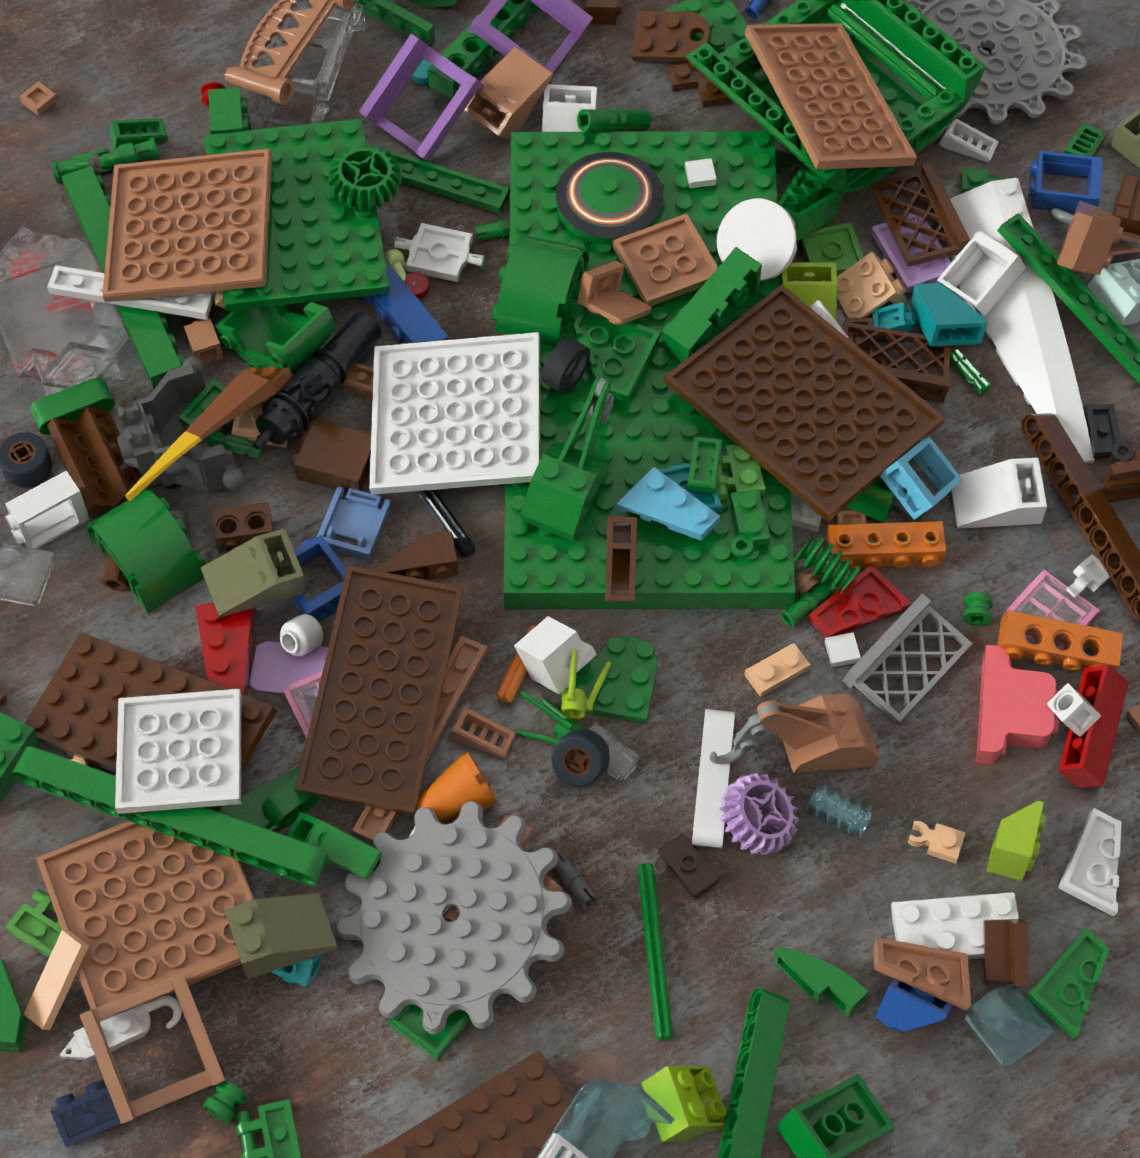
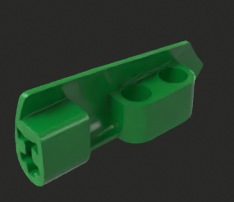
[219,765,324,831]

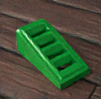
[110,118,168,149]
[1063,123,1107,157]

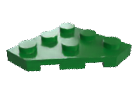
[573,306,661,402]

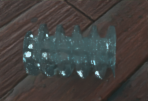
[805,782,874,840]

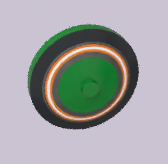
[556,152,663,245]

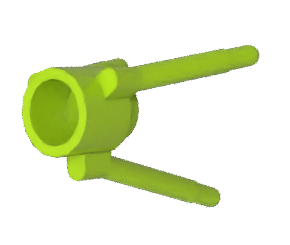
[561,648,612,719]

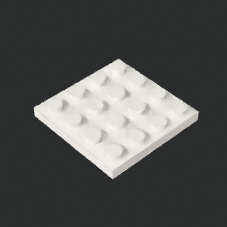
[115,689,241,814]

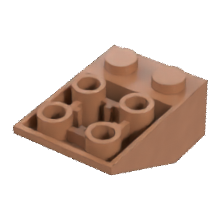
[464,47,554,140]

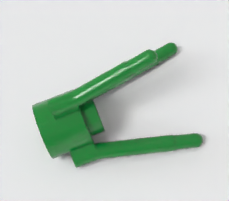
[514,691,584,745]

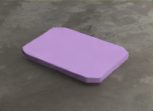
[249,641,328,698]

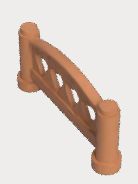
[225,0,356,105]

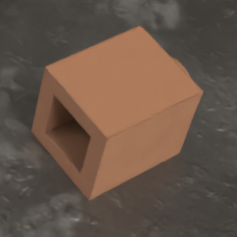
[184,318,223,365]

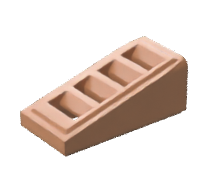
[448,706,517,759]

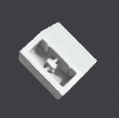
[542,84,597,132]

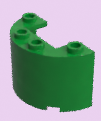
[491,234,590,346]
[215,302,335,373]
[86,489,206,614]

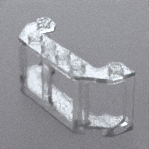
[259,0,365,128]

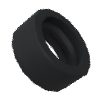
[542,337,591,394]

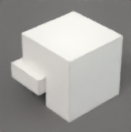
[514,616,596,694]

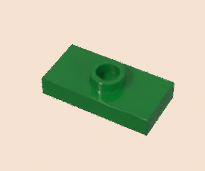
[687,436,722,493]

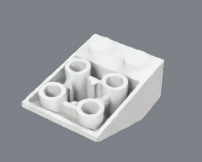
[951,458,1047,529]

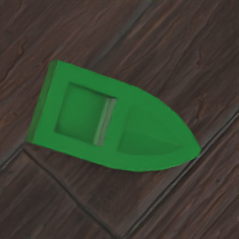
[961,168,1004,194]

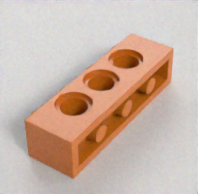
[998,610,1123,671]

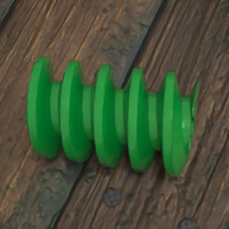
[794,535,861,594]

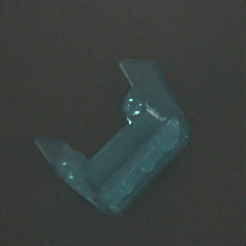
[536,1080,674,1158]

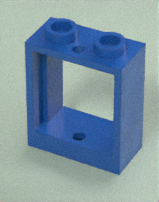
[1028,150,1103,213]
[290,535,347,622]

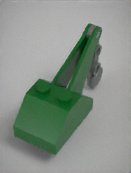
[520,376,614,542]

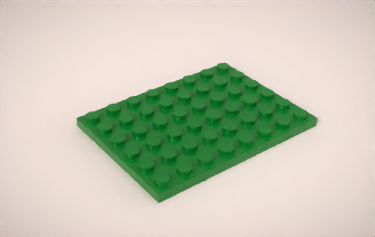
[204,119,389,311]

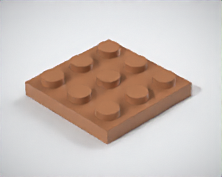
[613,213,718,306]

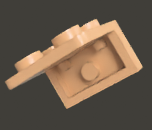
[837,252,909,318]

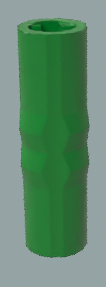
[577,107,652,132]

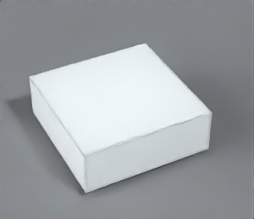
[685,158,716,189]
[824,632,861,668]

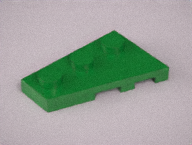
[1026,927,1110,1039]

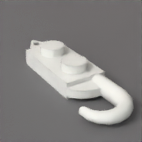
[60,995,182,1063]

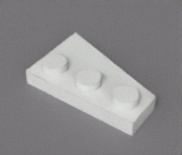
[1058,808,1121,917]

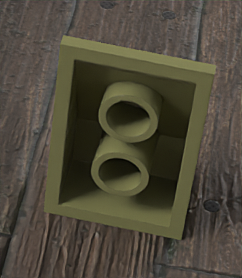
[224,893,338,980]

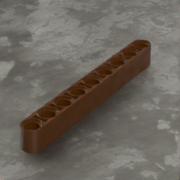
[1021,413,1140,621]

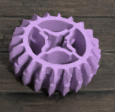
[719,773,800,856]

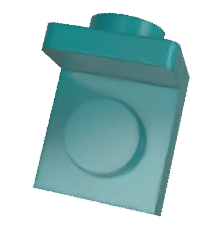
[872,302,917,338]

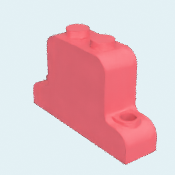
[976,645,1059,765]

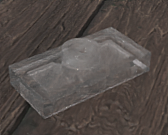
[589,723,641,782]

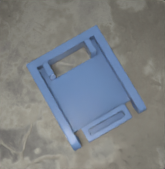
[317,486,392,561]

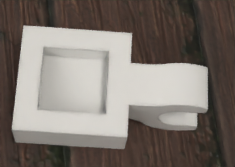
[1066,554,1110,598]

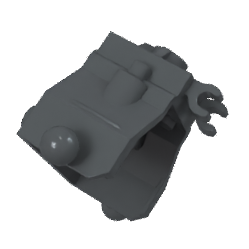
[117,357,246,493]

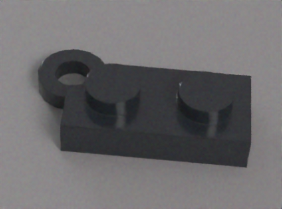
[1084,404,1134,462]

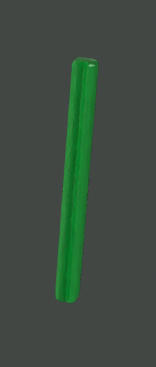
[827,4,940,101]
[637,863,673,1041]

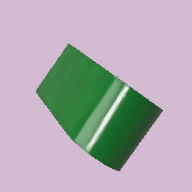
[30,377,115,435]

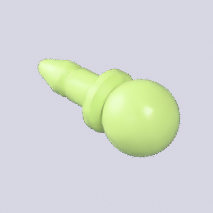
[384,249,406,281]

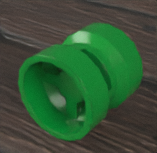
[202,1080,247,1124]

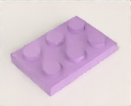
[871,213,951,294]

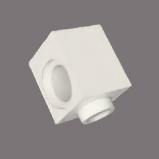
[1047,683,1101,737]

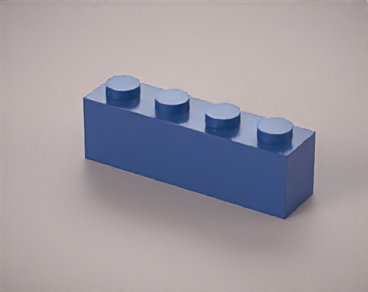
[362,263,449,344]

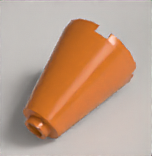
[414,752,499,823]

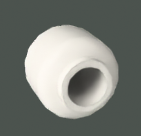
[280,614,323,657]

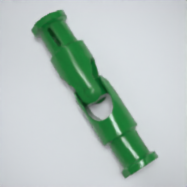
[51,137,160,184]

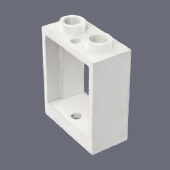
[937,230,1026,318]
[5,471,90,552]

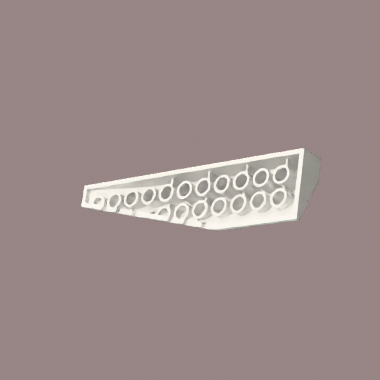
[946,178,1094,464]

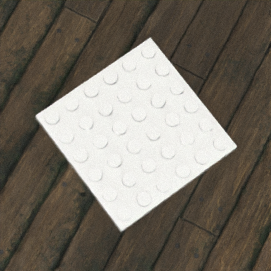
[369,332,540,494]

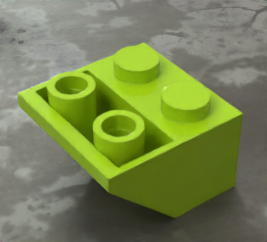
[781,262,837,320]
[986,801,1047,881]
[641,1066,726,1143]

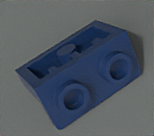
[51,1079,121,1147]

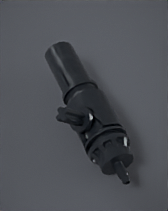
[253,312,382,449]

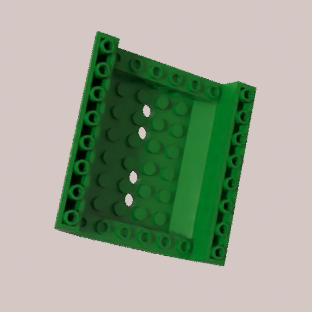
[686,0,986,193]

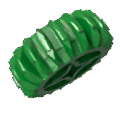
[329,144,401,211]

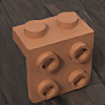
[577,261,652,325]

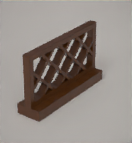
[870,162,970,267]
[842,321,951,402]

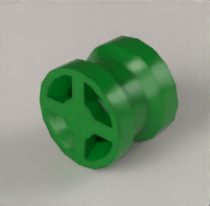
[963,592,994,626]

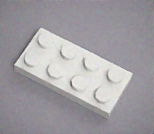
[891,892,1019,959]

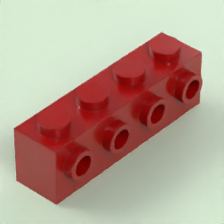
[1058,664,1129,788]

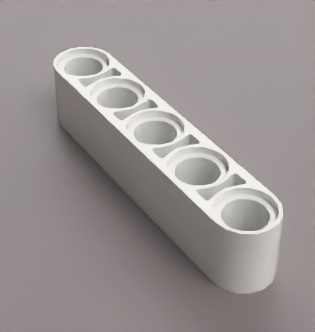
[692,709,735,848]

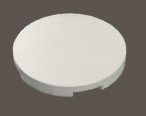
[717,198,797,281]

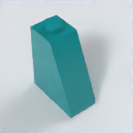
[909,283,988,347]

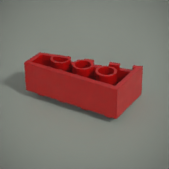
[195,602,257,696]

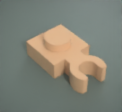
[908,821,966,864]

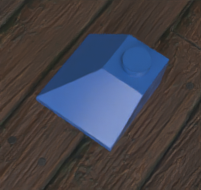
[875,979,953,1032]

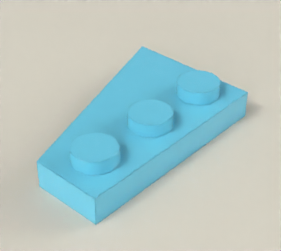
[616,467,720,541]

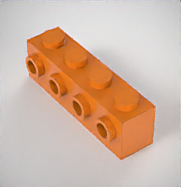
[826,521,946,569]

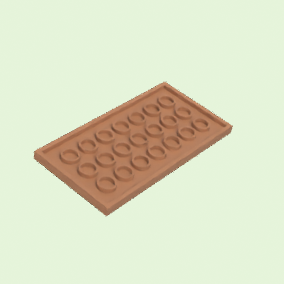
[745,23,917,170]

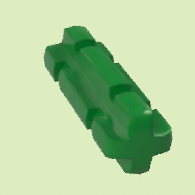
[950,349,991,395]
[208,431,263,458]

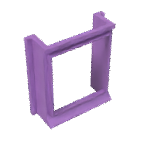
[468,0,593,73]
[359,34,485,163]

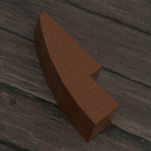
[605,516,637,602]

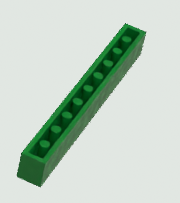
[61,166,184,390]

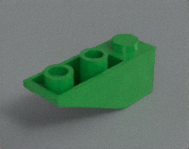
[286,812,382,880]
[0,955,27,1053]

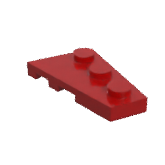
[808,564,912,637]

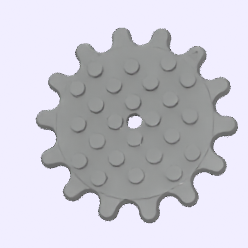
[907,0,1087,125]
[336,801,572,1034]

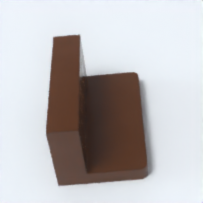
[983,919,1028,987]

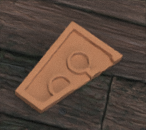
[873,937,971,1011]

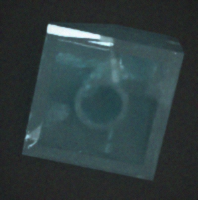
[965,983,1055,1069]

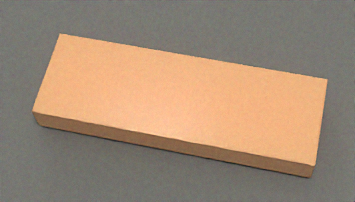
[24,930,89,1030]

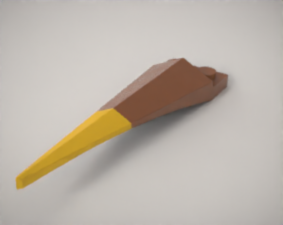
[125,367,292,501]

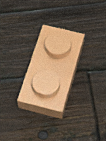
[745,643,810,697]

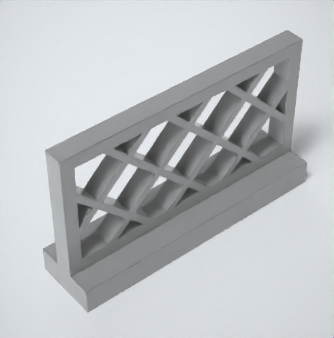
[843,594,973,724]

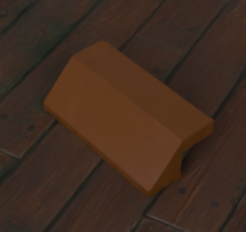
[47,407,146,513]

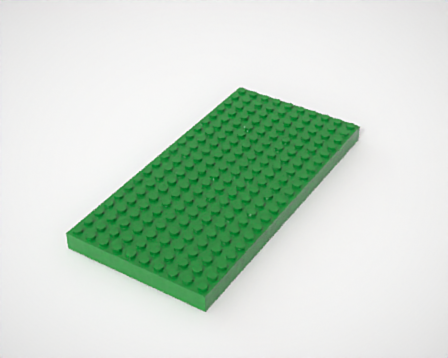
[504,131,796,610]

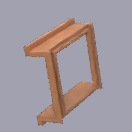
[79,972,225,1124]

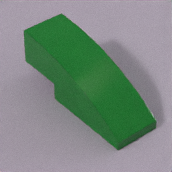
[773,946,869,1018]

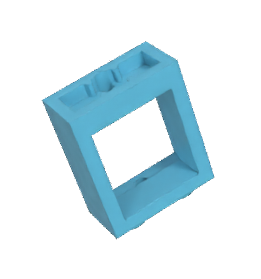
[880,436,963,520]

